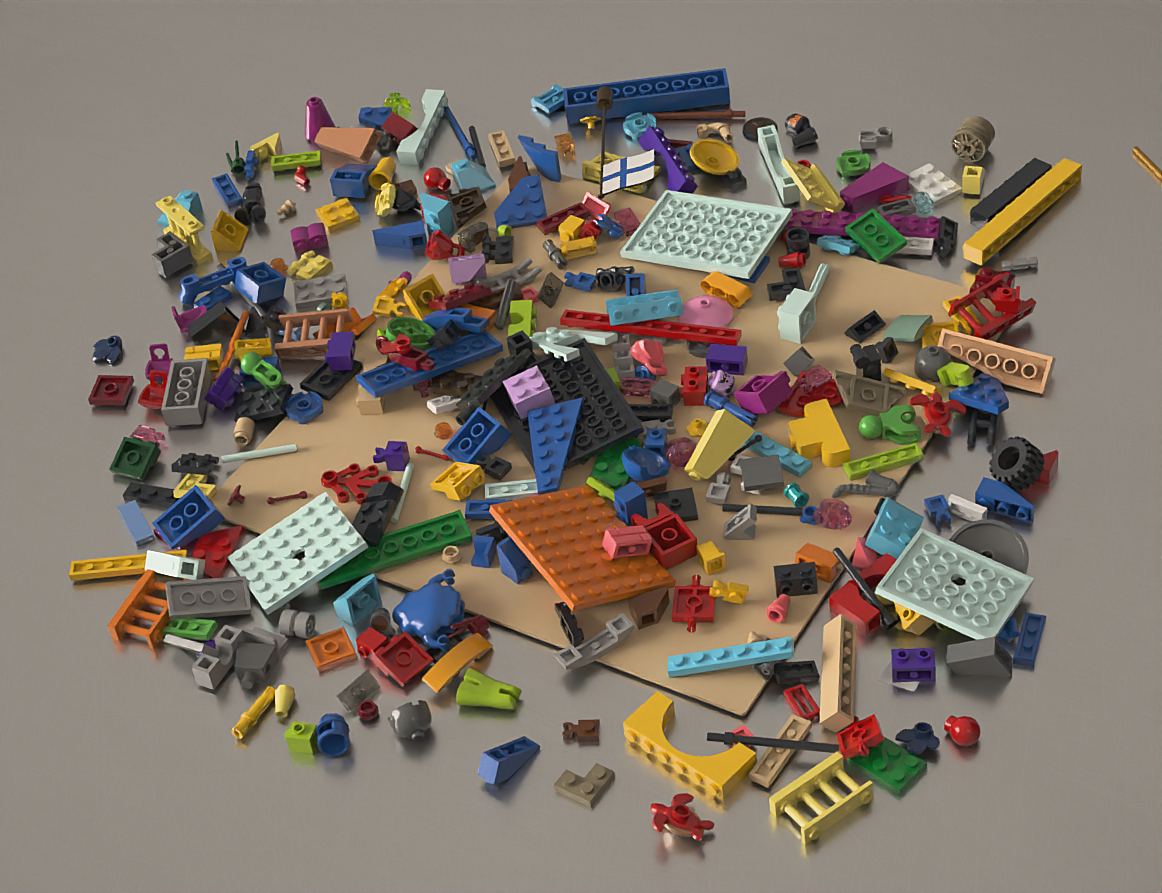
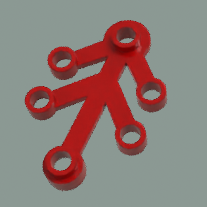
[321,463,392,505]

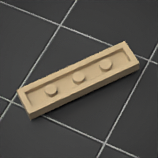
[749,714,812,788]

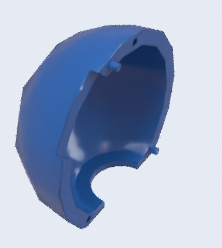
[622,445,671,482]

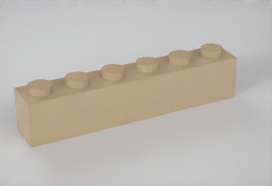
[820,614,856,733]

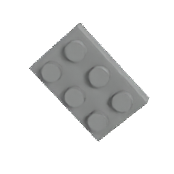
[293,273,349,309]

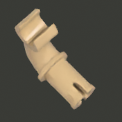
[696,122,734,143]

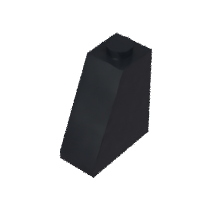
[188,301,245,346]

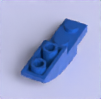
[421,308,489,333]

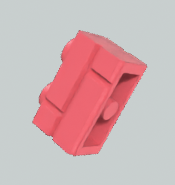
[602,525,652,559]

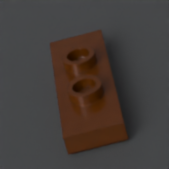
[468,283,524,310]

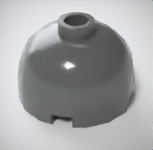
[914,346,952,382]
[388,700,432,740]

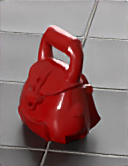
[425,230,465,261]

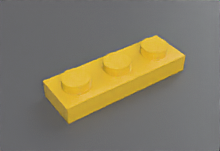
[883,368,943,397]

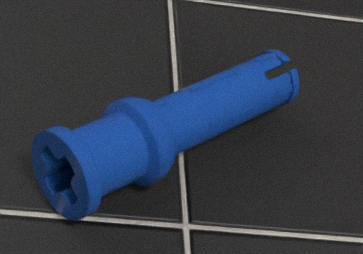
[704,390,758,427]

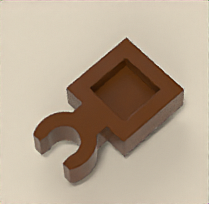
[562,719,600,742]

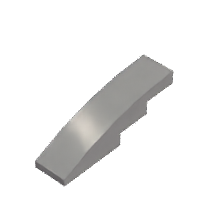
[610,331,635,380]

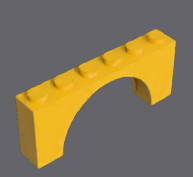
[623,691,757,799]

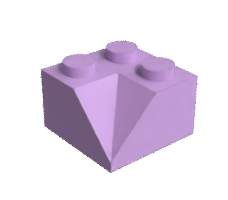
[448,254,487,286]

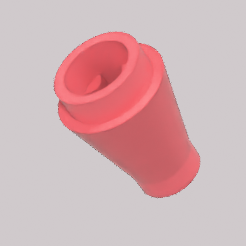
[767,594,791,623]

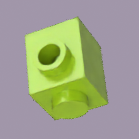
[285,721,318,754]

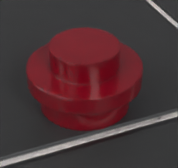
[357,700,379,720]

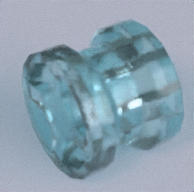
[913,192,934,214]

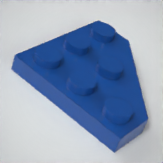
[494,175,547,228]
[949,374,1009,415]

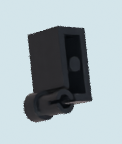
[850,344,882,382]

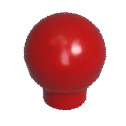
[423,167,451,191]
[944,715,981,747]

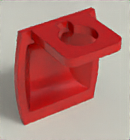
[138,370,168,409]

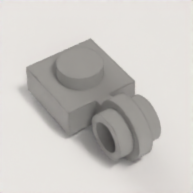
[706,472,731,504]

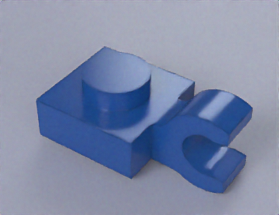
[564,272,596,292]

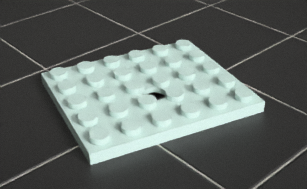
[228,492,368,615]
[875,528,1034,640]

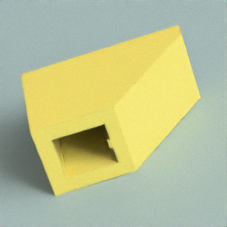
[962,166,985,194]

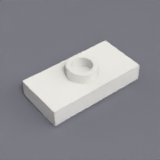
[427,395,461,414]
[948,494,987,522]

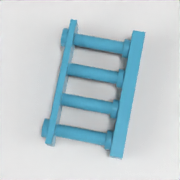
[606,289,684,325]

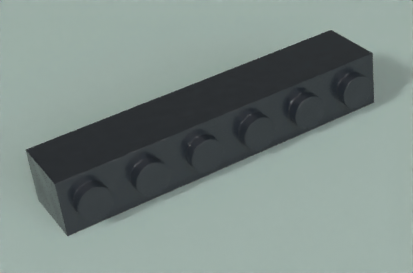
[970,158,1052,229]

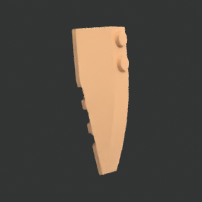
[938,328,1056,394]

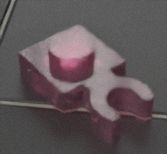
[797,365,832,393]
[130,425,165,447]

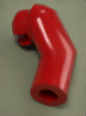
[294,165,310,186]

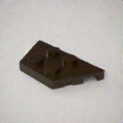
[445,187,487,227]
[431,370,484,398]

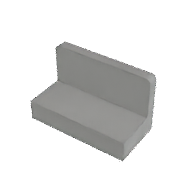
[242,627,290,657]

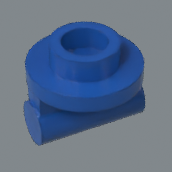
[634,366,656,384]
[999,618,1019,642]

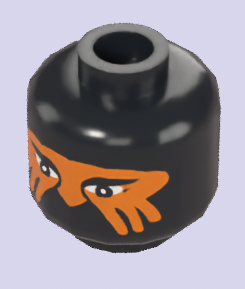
[785,113,811,136]

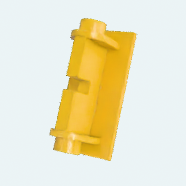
[559,236,597,260]
[375,277,408,300]

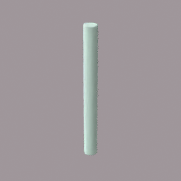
[221,444,298,463]
[390,463,414,523]

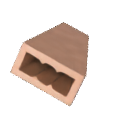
[314,127,382,164]

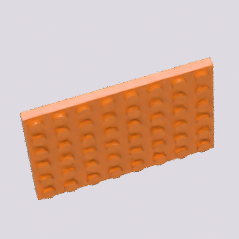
[489,485,676,611]

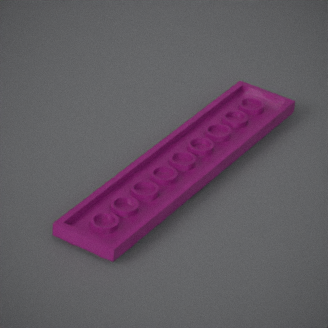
[785,209,940,241]

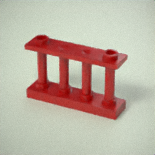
[948,271,1037,340]

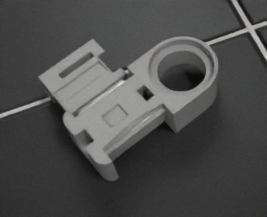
[858,126,893,149]

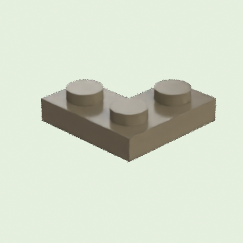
[554,763,615,807]

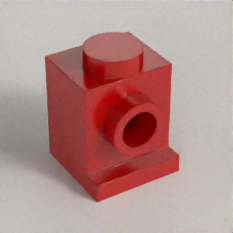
[992,286,1020,313]

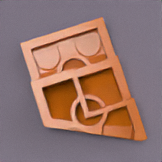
[313,307,377,339]

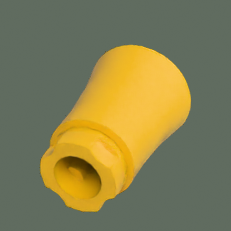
[368,157,396,191]

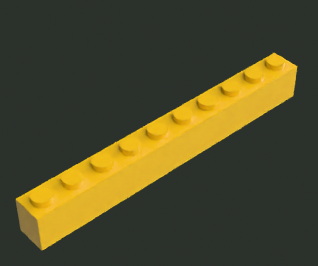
[963,158,1082,265]

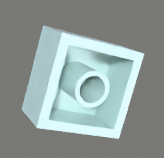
[777,288,816,344]

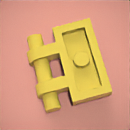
[287,250,333,280]

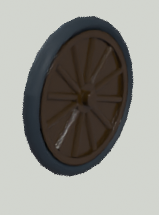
[742,117,778,140]

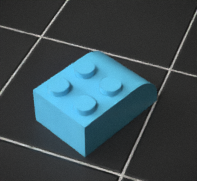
[864,497,924,559]

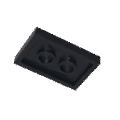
[300,360,363,401]
[234,383,294,422]

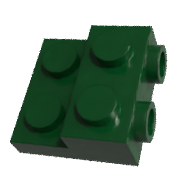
[109,437,161,481]

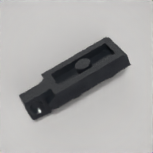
[937,216,958,258]
[555,602,584,648]

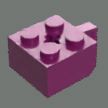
[734,371,793,414]

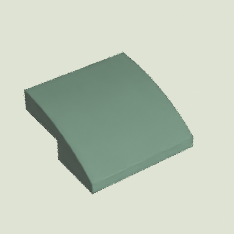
[883,315,933,342]

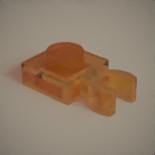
[554,133,575,157]

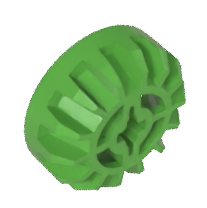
[385,317,435,351]

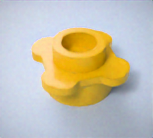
[331,292,348,309]

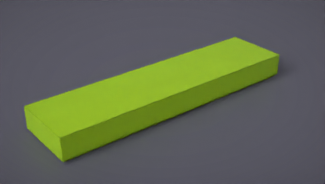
[843,443,924,481]

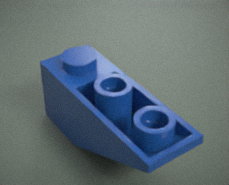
[372,221,427,250]
[975,477,1034,523]

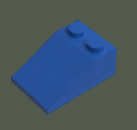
[442,407,512,464]
[152,485,226,549]

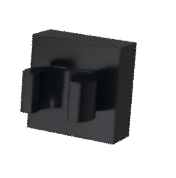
[723,167,747,190]
[874,337,899,363]

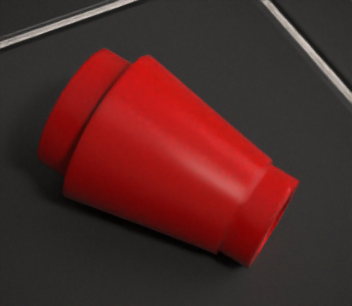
[778,251,806,269]

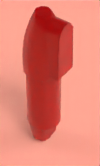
[879,194,912,204]

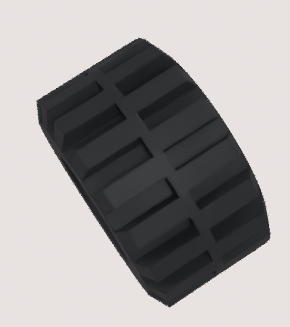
[989,436,1045,492]

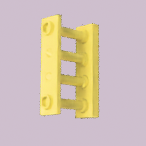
[156,196,213,265]
[769,752,873,844]

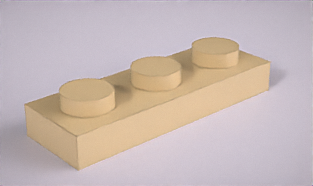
[488,130,516,167]

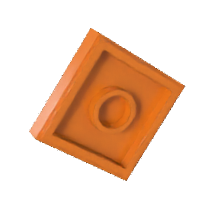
[306,627,358,673]

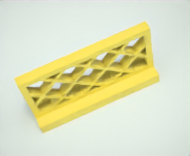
[582,152,661,194]
[782,158,845,213]

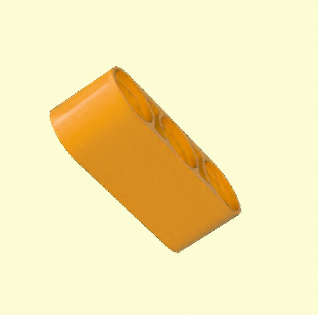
[700,271,752,308]

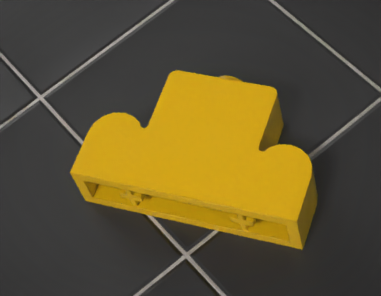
[788,399,851,467]

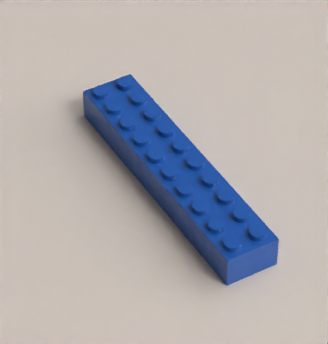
[563,68,730,123]

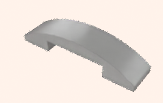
[554,613,635,670]

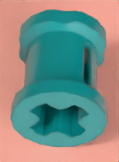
[784,482,809,508]

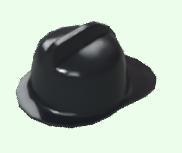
[392,185,421,212]

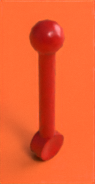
[415,446,450,461]

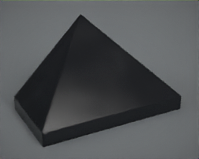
[244,306,270,339]

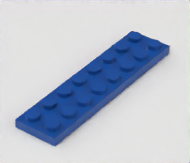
[356,329,503,398]

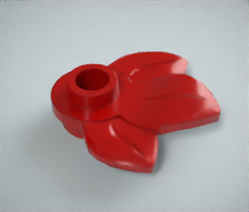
[379,334,413,355]

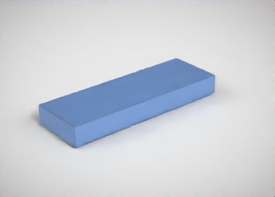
[117,500,155,546]

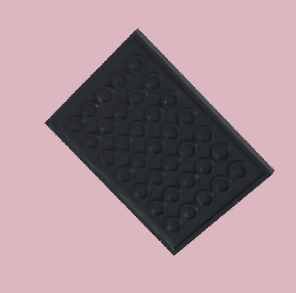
[490,338,644,472]

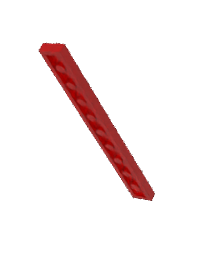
[560,309,742,346]

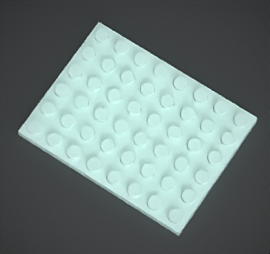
[620,190,793,279]

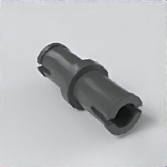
[543,239,568,269]

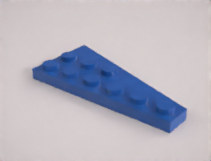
[527,397,584,495]

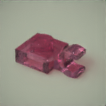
[412,379,432,398]

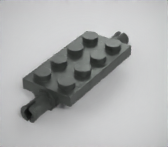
[455,349,533,425]

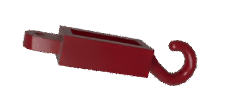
[376,336,434,371]

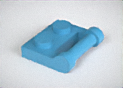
[530,84,565,114]

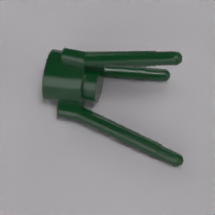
[226,140,246,175]

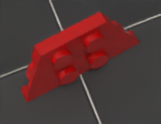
[190,525,245,579]

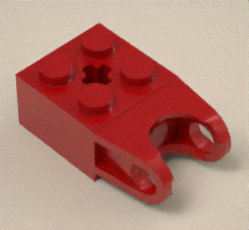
[631,502,698,570]

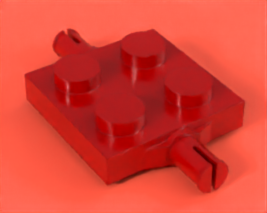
[672,575,716,633]
[836,714,884,760]

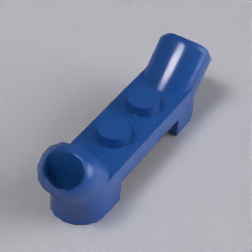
[178,257,248,306]

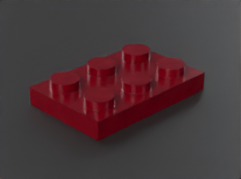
[428,283,492,310]

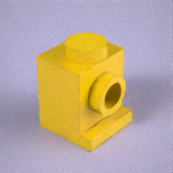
[696,541,726,575]

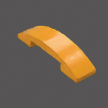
[422,633,493,693]

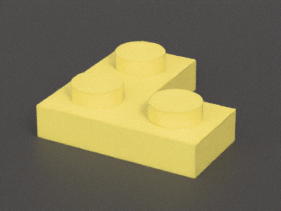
[173,473,217,500]

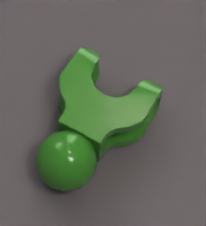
[241,352,287,389]
[859,405,922,445]

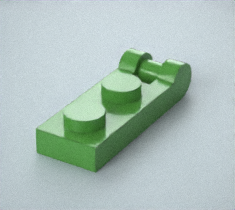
[162,618,218,641]

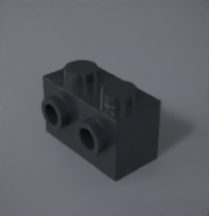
[773,562,818,598]

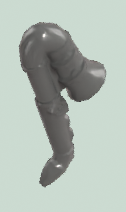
[832,469,900,498]

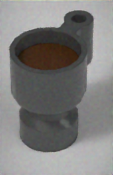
[370,608,396,640]

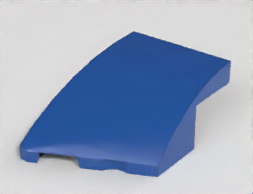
[517,135,562,183]

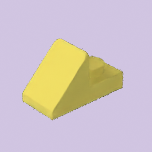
[250,132,282,161]

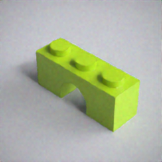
[508,300,537,337]

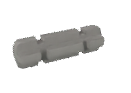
[1002,257,1038,271]

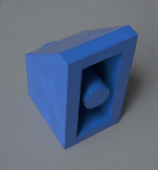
[626,273,646,297]
[497,536,533,584]

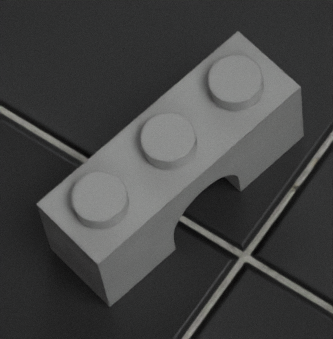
[191,625,246,690]

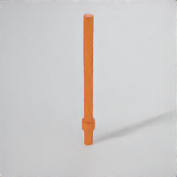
[213,310,250,384]

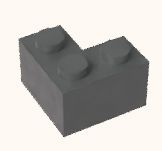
[151,231,193,278]

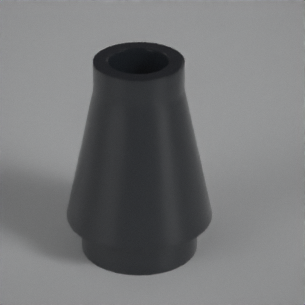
[792,127,818,148]

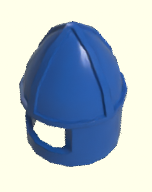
[315,713,350,756]

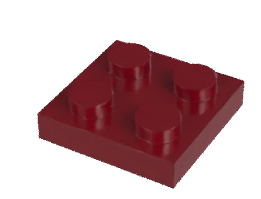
[88,375,134,406]

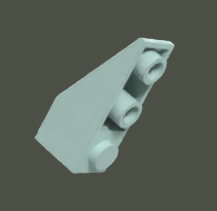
[145,550,205,580]

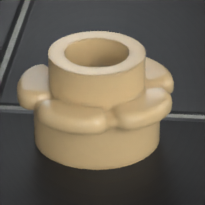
[442,546,461,564]

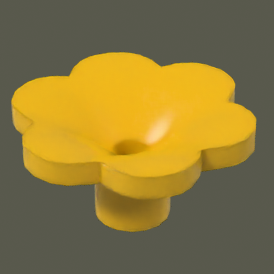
[580,116,601,130]
[686,418,708,437]

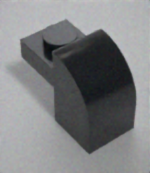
[506,330,540,367]

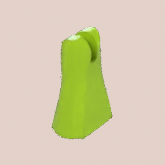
[456,667,522,710]

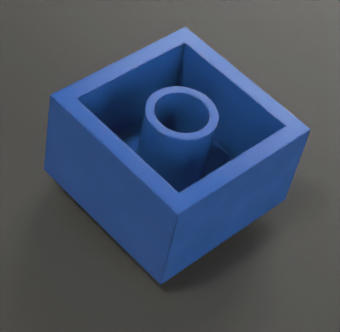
[234,262,286,304]

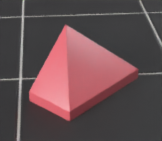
[582,192,612,220]
[852,537,879,570]

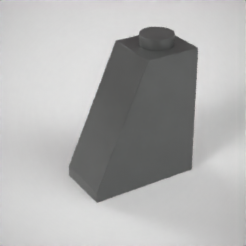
[945,637,1013,677]

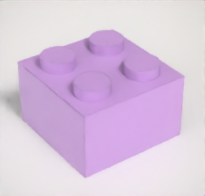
[502,366,555,419]

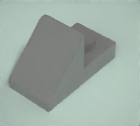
[723,504,757,540]

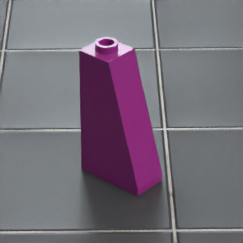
[840,162,909,212]

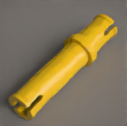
[231,686,276,739]

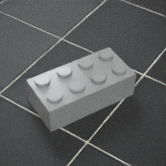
[161,358,212,426]

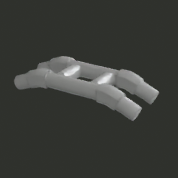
[476,257,541,292]

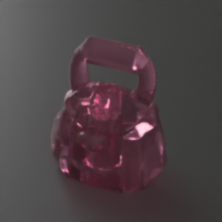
[665,437,698,469]
[813,498,853,530]

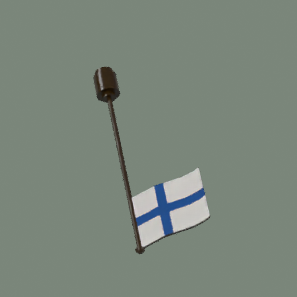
[596,86,655,199]

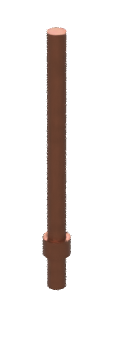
[646,109,746,119]

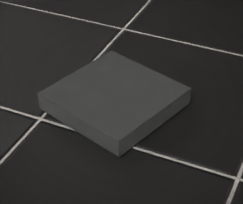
[739,454,784,492]

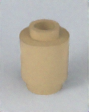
[233,417,255,445]

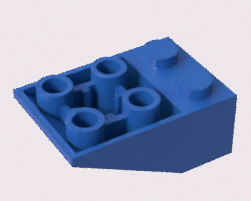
[330,163,377,198]

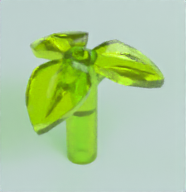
[383,93,411,115]

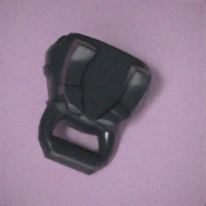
[595,266,635,291]

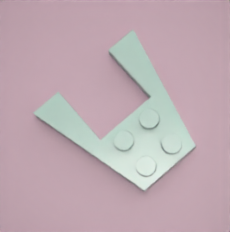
[529,327,618,361]

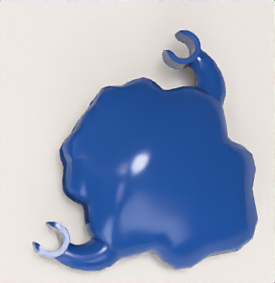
[392,569,465,652]

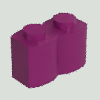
[290,223,329,253]

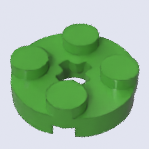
[836,150,871,178]

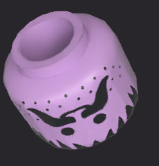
[707,370,736,397]

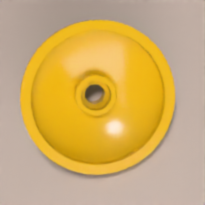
[690,139,740,175]

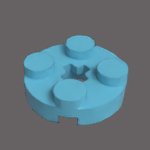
[623,112,657,140]

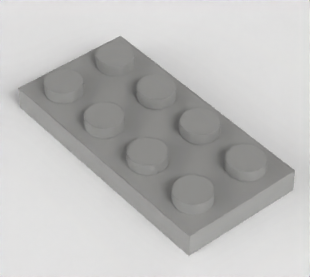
[165,576,251,620]

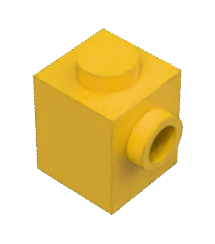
[559,215,585,242]

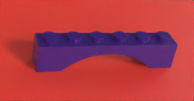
[638,126,698,194]

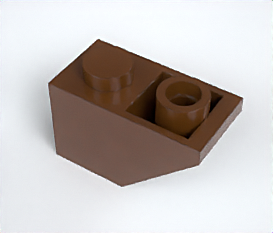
[628,586,670,629]

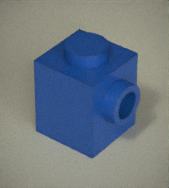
[645,429,668,458]

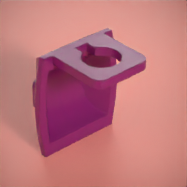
[171,305,207,333]
[145,343,173,382]

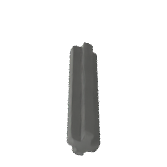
[495,279,517,330]

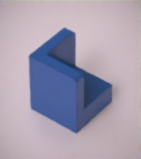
[471,535,497,568]

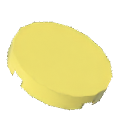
[375,183,396,217]

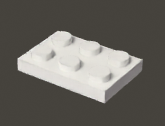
[907,163,962,207]

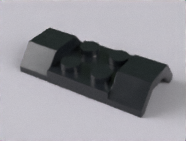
[352,481,404,547]

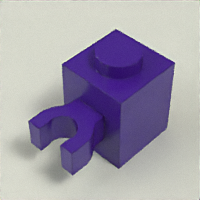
[373,441,410,471]

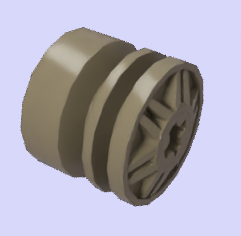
[951,116,995,162]

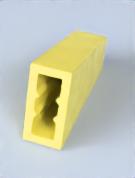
[684,409,755,481]

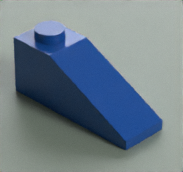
[478,736,540,785]

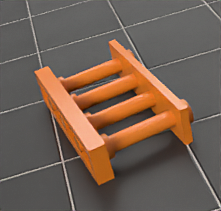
[107,569,188,649]

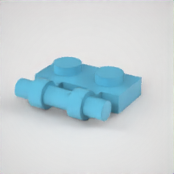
[817,235,861,255]

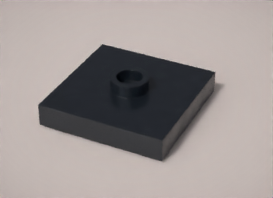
[653,487,698,522]

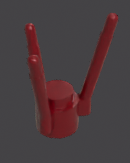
[446,614,489,638]

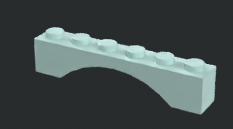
[396,89,448,165]
[758,125,801,204]

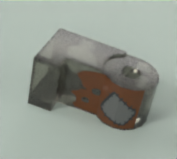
[457,222,489,254]

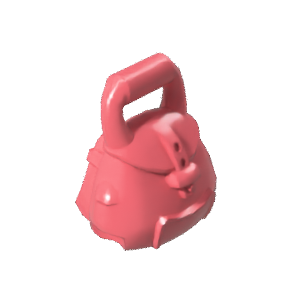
[630,339,668,375]

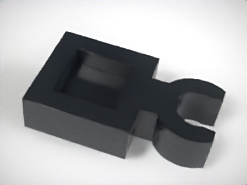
[476,454,512,480]

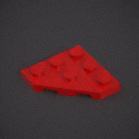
[779,371,844,417]

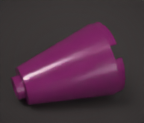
[305,97,336,144]

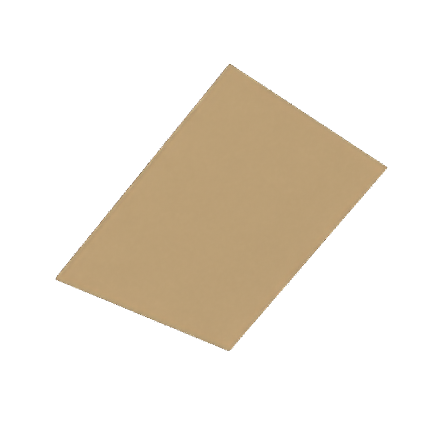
[211,165,1003,716]

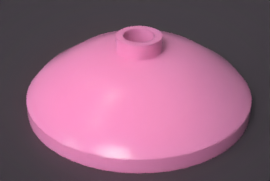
[678,295,733,328]

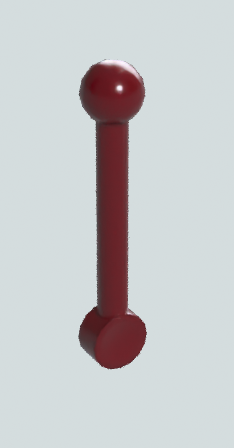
[267,491,307,504]

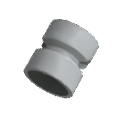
[279,609,316,639]

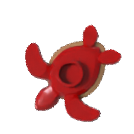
[910,391,966,437]
[650,793,715,841]

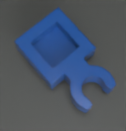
[244,150,259,178]
[924,494,951,527]

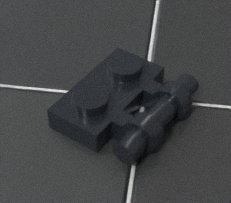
[481,236,514,264]
[171,453,219,475]

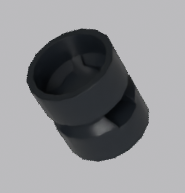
[786,227,810,259]

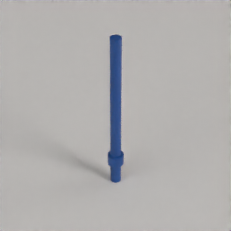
[444,106,477,160]

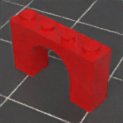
[829,553,897,636]

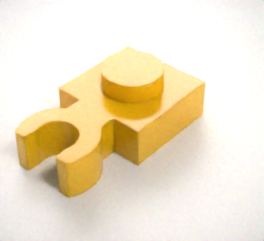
[372,295,406,317]
[710,580,749,605]

